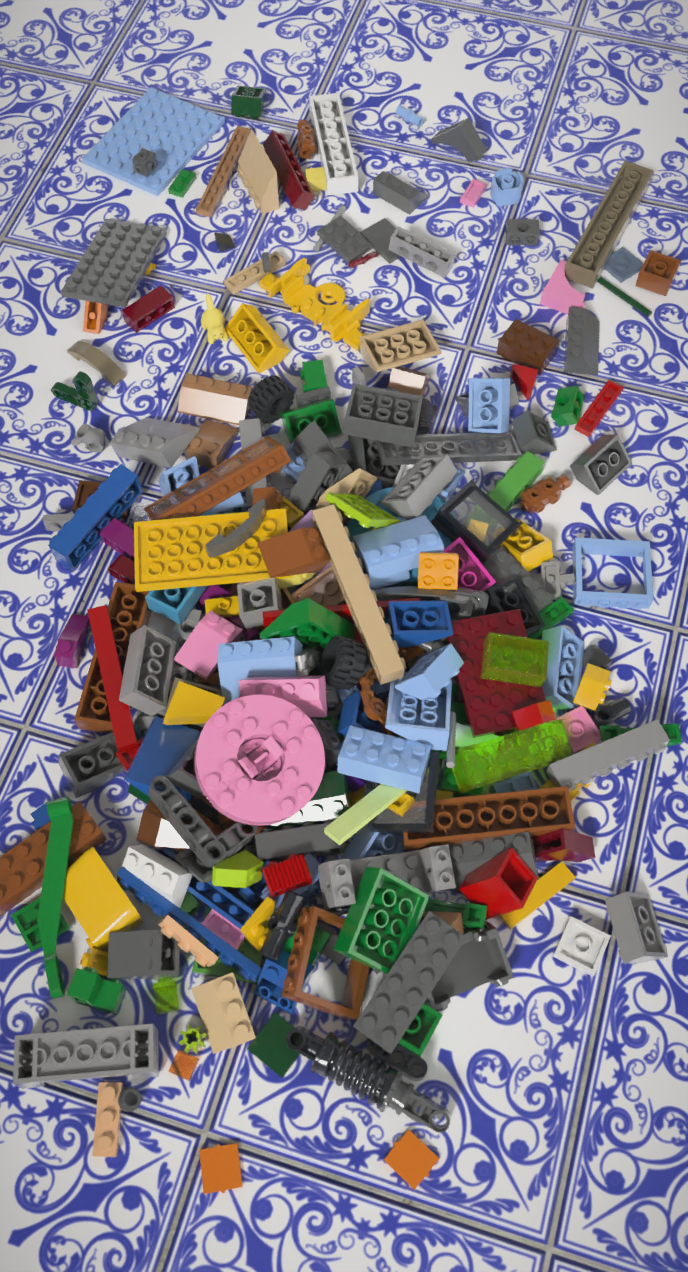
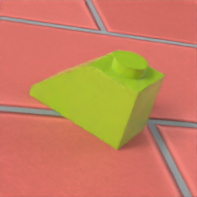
[212,849,263,888]

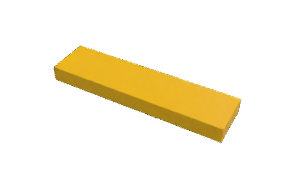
[500,861,576,930]

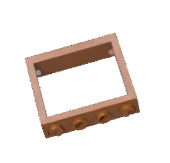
[282,906,369,1020]

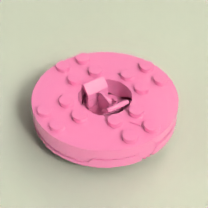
[194,695,325,826]

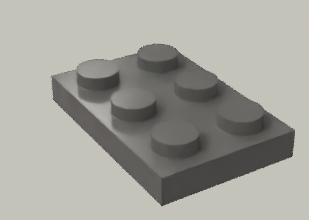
[317,215,373,263]

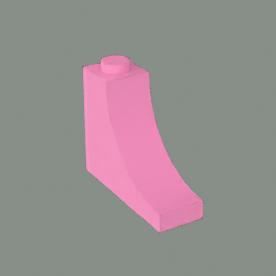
[540,260,586,314]

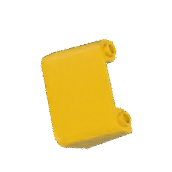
[63,847,144,951]

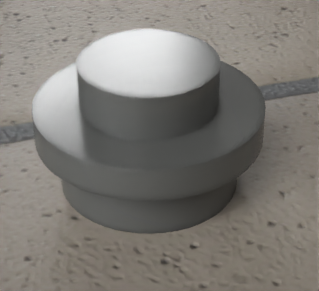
[118,1087,141,1112]

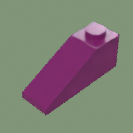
[54,614,90,668]

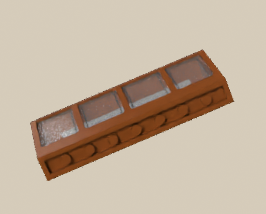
[143,436,292,520]

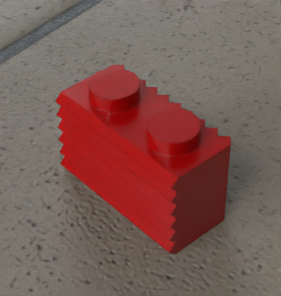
[262,854,313,898]

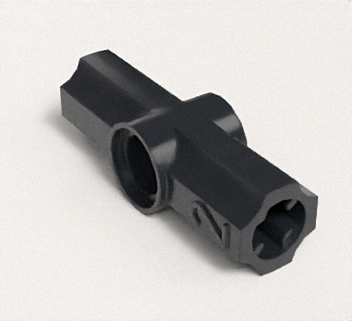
[260,890,305,960]

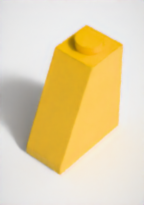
[163,681,225,725]

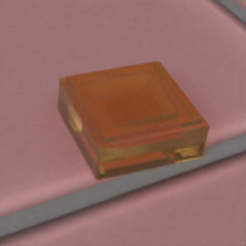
[168,1050,199,1082]

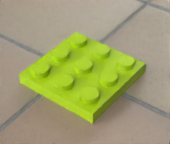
[325,492,400,528]

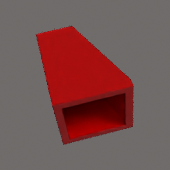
[459,847,538,920]

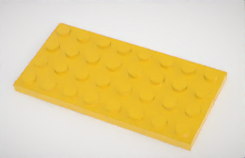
[134,508,292,592]

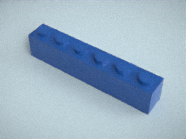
[154,847,257,929]

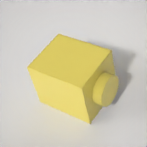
[305,167,326,192]

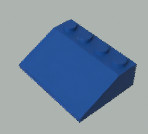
[124,716,201,803]

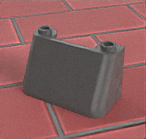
[427,921,514,1011]

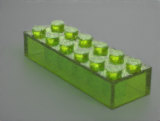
[452,719,573,793]

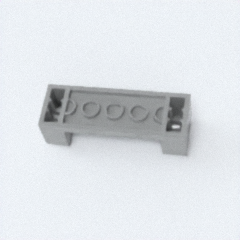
[317,845,456,909]
[13,1024,159,1089]

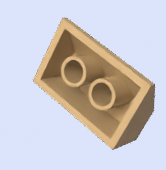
[191,972,256,1054]

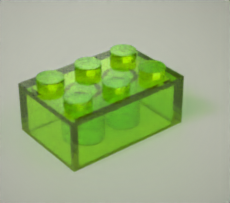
[481,632,549,687]

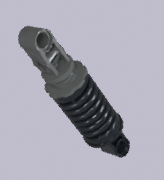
[286,1026,451,1133]

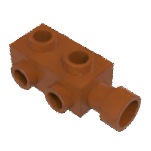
[297,119,317,159]
[520,474,571,514]

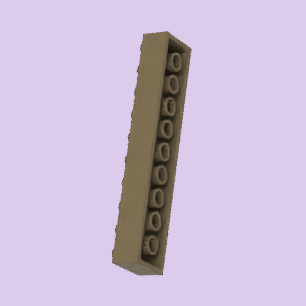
[564,161,654,289]

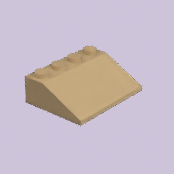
[237,131,279,214]
[360,320,442,372]

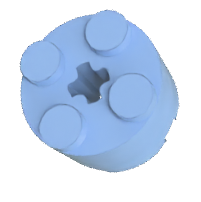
[490,168,524,207]

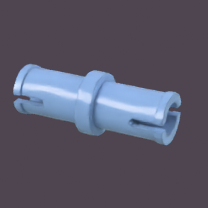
[396,105,424,127]

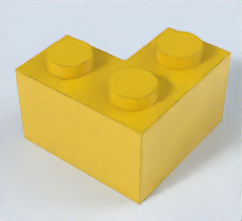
[573,663,612,711]

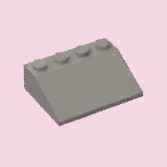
[110,417,200,468]

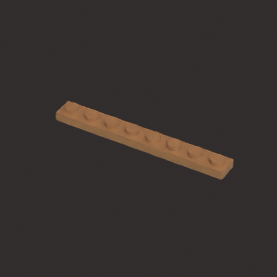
[196,126,251,217]

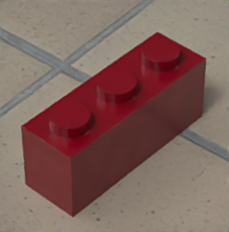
[122,285,175,333]

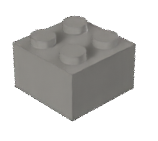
[237,578,283,629]

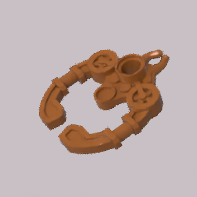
[359,667,403,738]

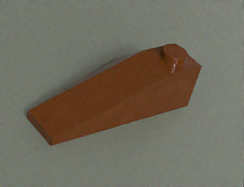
[136,799,225,850]

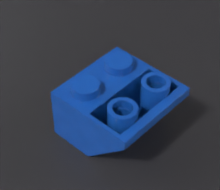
[253,950,315,1014]

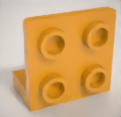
[418,552,459,590]

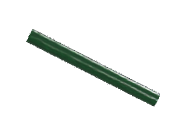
[597,277,652,317]

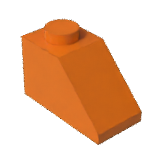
[83,301,108,334]

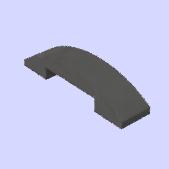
[205,498,266,557]

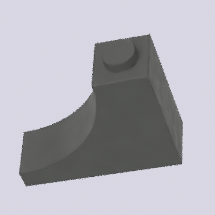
[431,118,487,162]

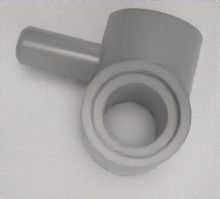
[71,424,106,453]

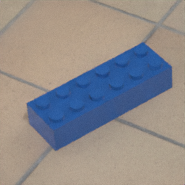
[48,464,143,572]

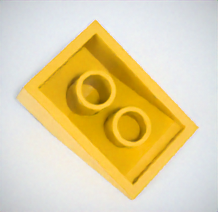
[488,519,553,572]

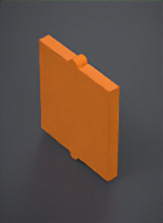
[384,1129,440,1190]
[199,1143,243,1194]

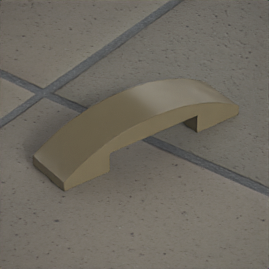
[66,340,126,387]

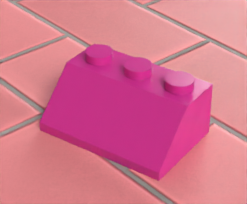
[444,537,496,591]

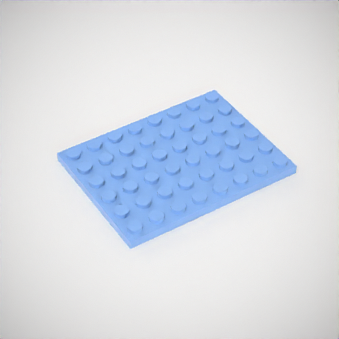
[82,87,225,196]

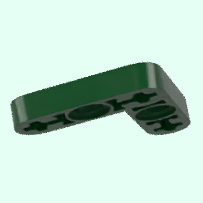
[51,371,98,411]

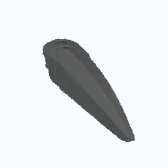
[374,586,489,622]

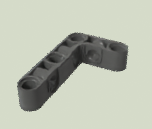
[148,775,258,868]

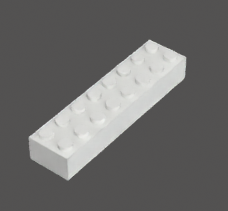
[309,93,358,195]

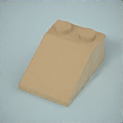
[316,468,377,524]

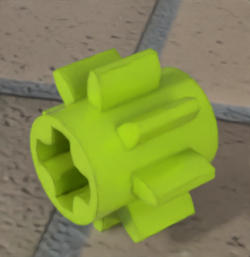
[179,1024,207,1054]

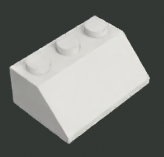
[122,844,192,908]

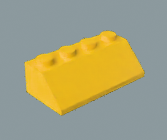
[224,303,290,373]

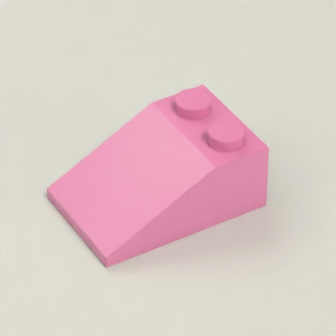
[174,610,242,680]

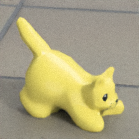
[201,294,229,344]

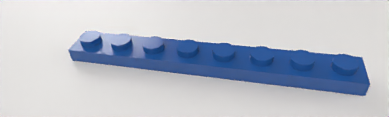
[117,866,262,983]

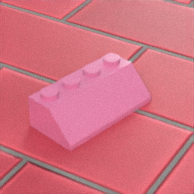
[239,676,327,717]

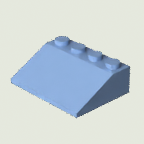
[353,515,444,581]
[218,636,302,705]
[385,674,452,751]

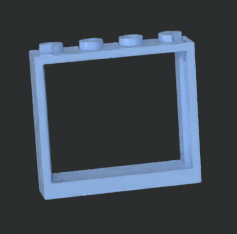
[572,538,653,610]

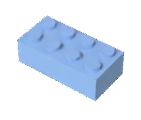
[337,725,431,793]

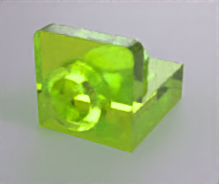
[152,978,180,1015]

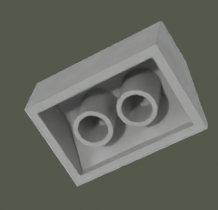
[605,891,668,964]

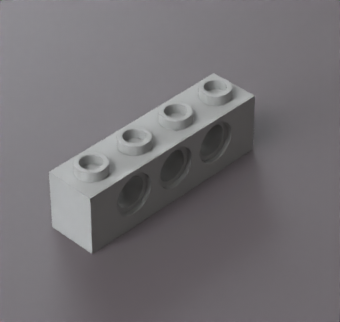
[388,226,455,278]

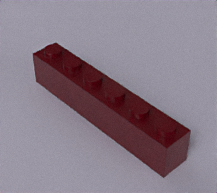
[263,130,315,210]

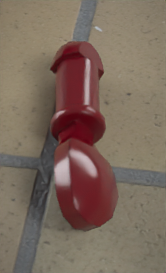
[348,252,378,268]

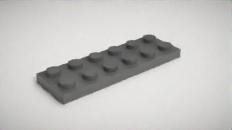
[353,911,467,1054]

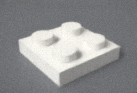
[553,916,611,976]

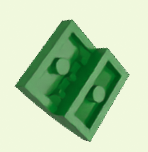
[11,897,70,953]

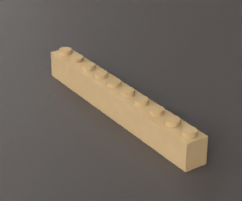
[312,504,406,685]

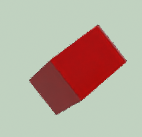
[510,364,538,400]
[511,700,556,731]

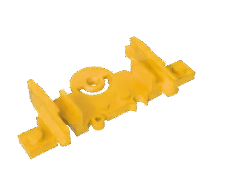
[259,258,370,351]

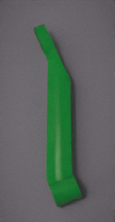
[37,796,74,999]

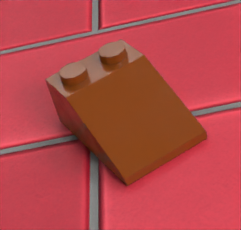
[258,527,330,578]

